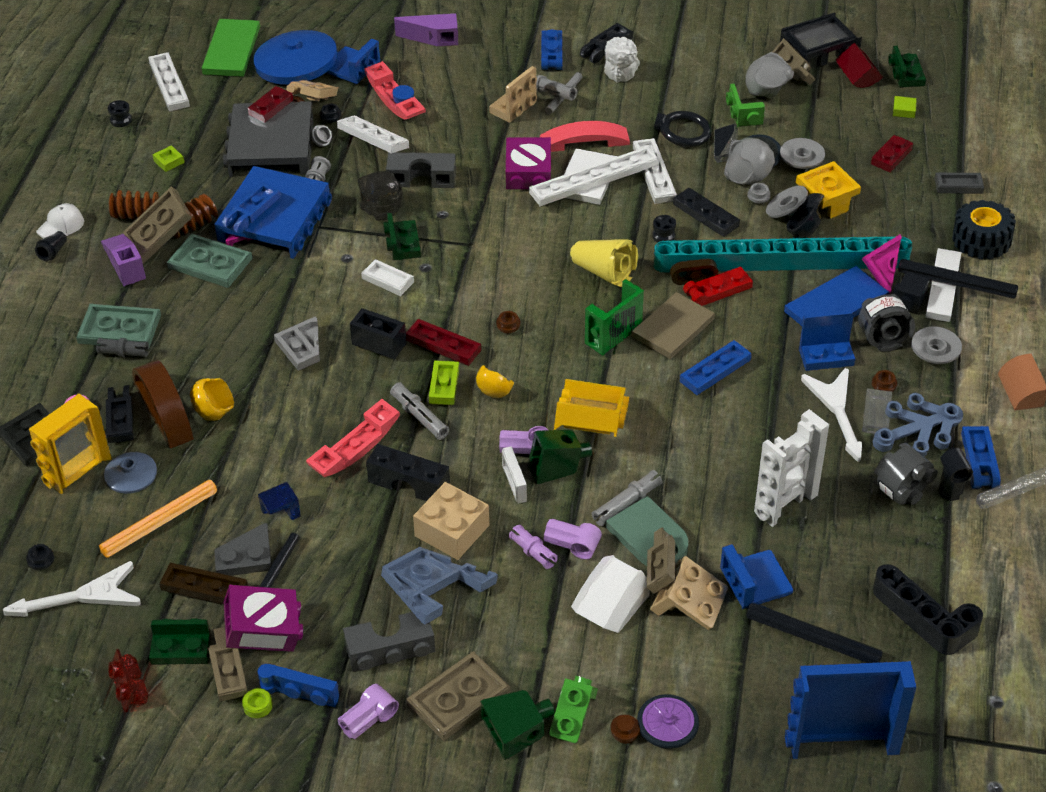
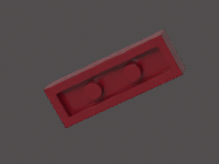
[406,319,481,366]

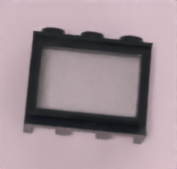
[780,12,862,66]

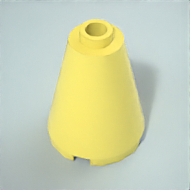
[570,239,638,287]

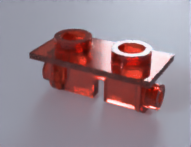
[108,649,149,712]

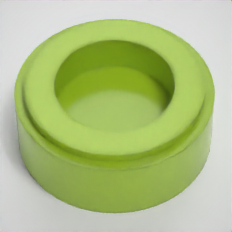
[242,688,272,719]

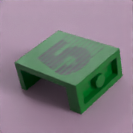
[585,279,644,356]

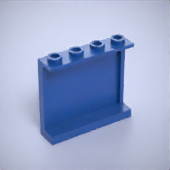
[214,166,332,259]
[785,661,916,759]

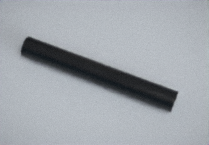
[259,533,300,588]

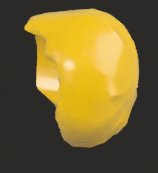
[190,378,234,421]

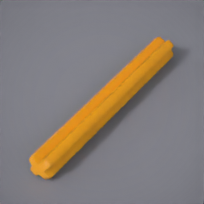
[99,480,217,558]

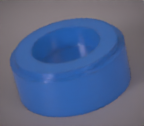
[392,85,414,103]

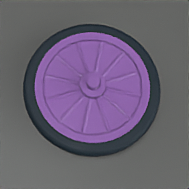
[637,694,699,749]

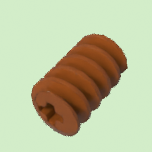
[109,190,159,220]
[174,194,218,238]

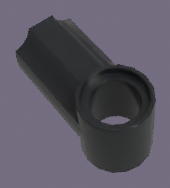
[938,448,973,501]

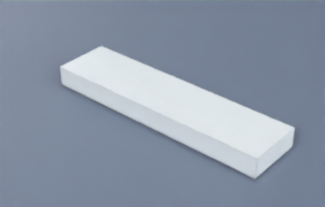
[148,52,190,111]
[337,115,409,154]
[633,138,677,204]
[925,248,962,322]

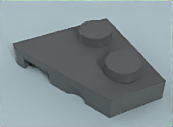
[214,523,271,576]

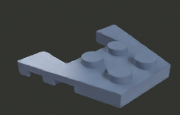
[381,547,498,625]

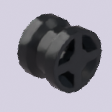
[107,100,132,127]
[652,215,676,243]

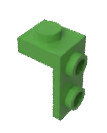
[726,84,765,127]
[549,676,598,743]

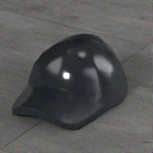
[786,193,825,238]

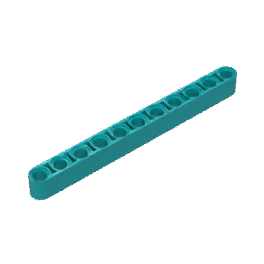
[653,237,912,273]

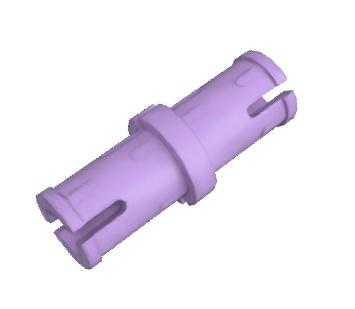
[509,525,558,569]

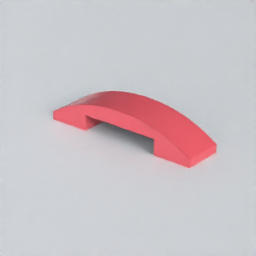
[364,61,426,120]
[540,121,630,152]
[306,399,400,477]

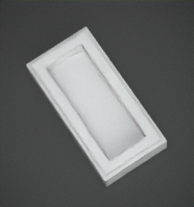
[361,259,414,296]
[502,446,527,504]

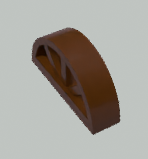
[132,360,194,449]

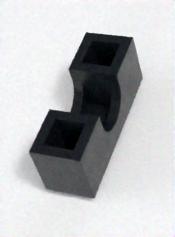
[366,444,450,501]

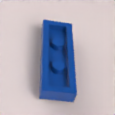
[680,340,752,395]

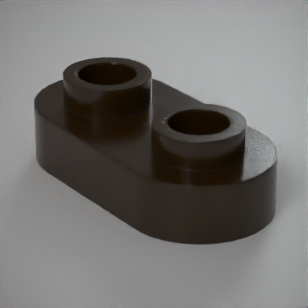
[670,259,719,285]

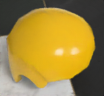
[476,365,514,398]

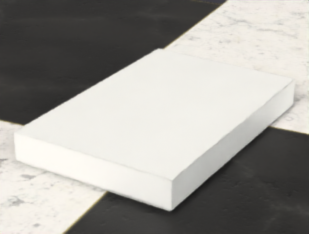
[564,149,617,205]

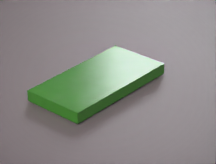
[202,19,260,77]

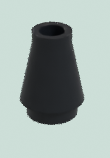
[35,231,67,261]

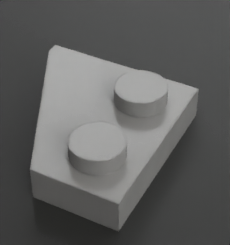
[274,316,320,371]

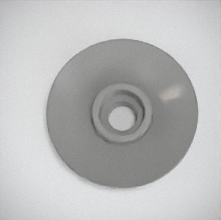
[780,138,825,169]
[766,186,808,218]
[911,327,962,364]

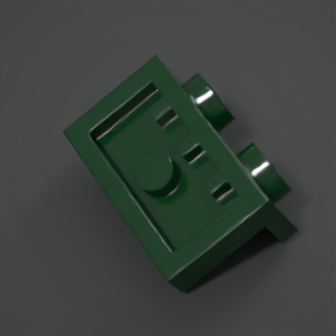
[888,45,926,88]
[383,213,421,261]
[149,618,211,665]

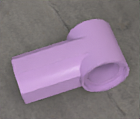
[499,426,548,455]
[544,519,602,560]
[338,684,399,740]

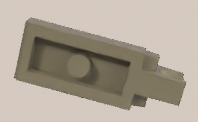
[772,38,816,85]
[647,527,675,594]
[208,627,248,702]

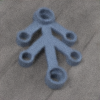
[872,393,963,457]

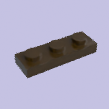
[159,562,248,604]

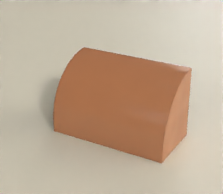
[998,353,1046,410]

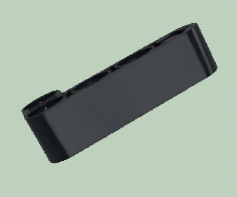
[873,564,983,655]

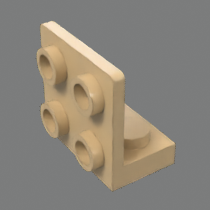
[489,66,537,123]
[650,556,728,630]

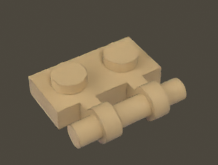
[286,80,338,101]

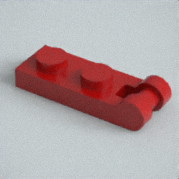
[683,267,753,306]

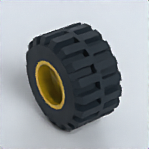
[952,200,1016,259]

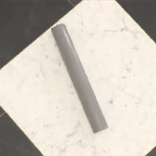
[545,72,583,114]

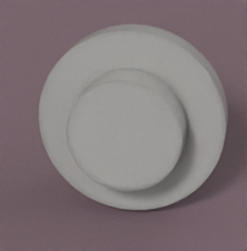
[310,125,332,147]
[747,183,771,204]

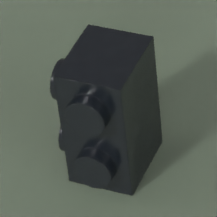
[350,308,407,359]

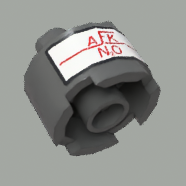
[858,294,915,351]
[873,443,938,505]

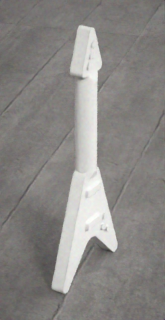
[801,368,862,462]
[3,561,141,617]

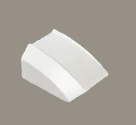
[571,555,650,633]

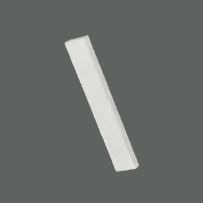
[529,146,659,206]

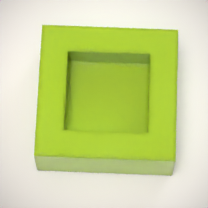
[893,96,917,118]
[152,145,184,172]

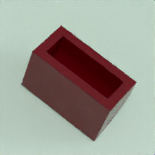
[835,43,883,88]

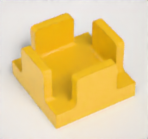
[796,161,861,218]

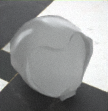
[745,52,794,100]
[724,137,775,185]

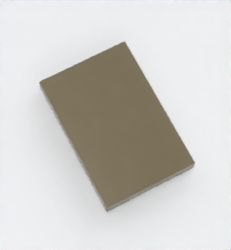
[123,186,192,264]
[632,292,715,359]
[406,651,510,742]

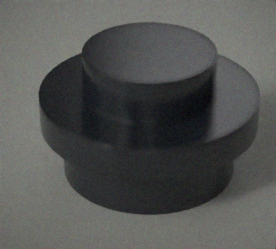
[320,103,341,123]
[26,544,55,570]

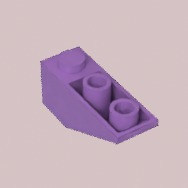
[394,13,458,46]
[101,234,146,286]

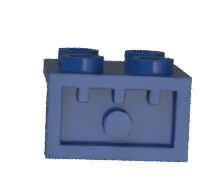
[326,39,380,84]
[799,310,855,371]
[720,544,793,609]

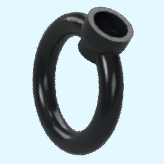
[654,111,712,147]

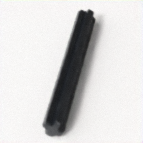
[898,259,1018,299]
[747,603,883,663]

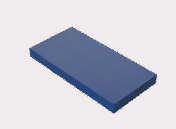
[784,266,889,326]

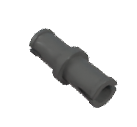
[96,338,149,358]

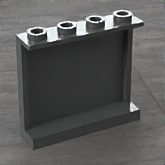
[223,101,314,177]

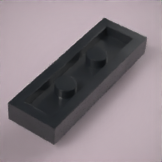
[673,188,740,237]

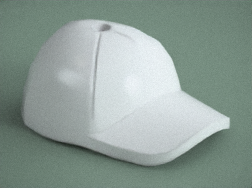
[36,203,84,239]

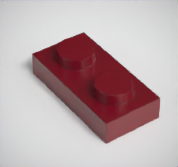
[248,86,293,123]
[871,135,913,173]

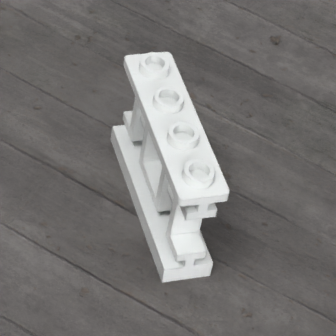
[754,409,829,527]

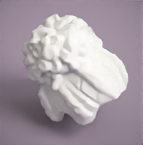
[604,37,640,83]

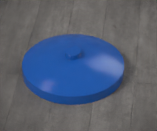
[254,30,338,84]

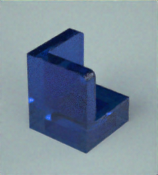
[258,482,301,520]

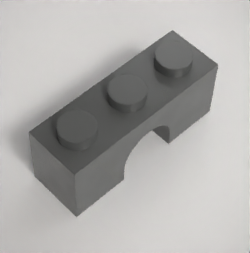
[386,152,456,188]
[343,612,435,672]

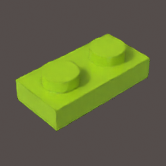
[429,361,459,405]

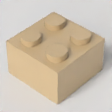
[413,482,490,560]

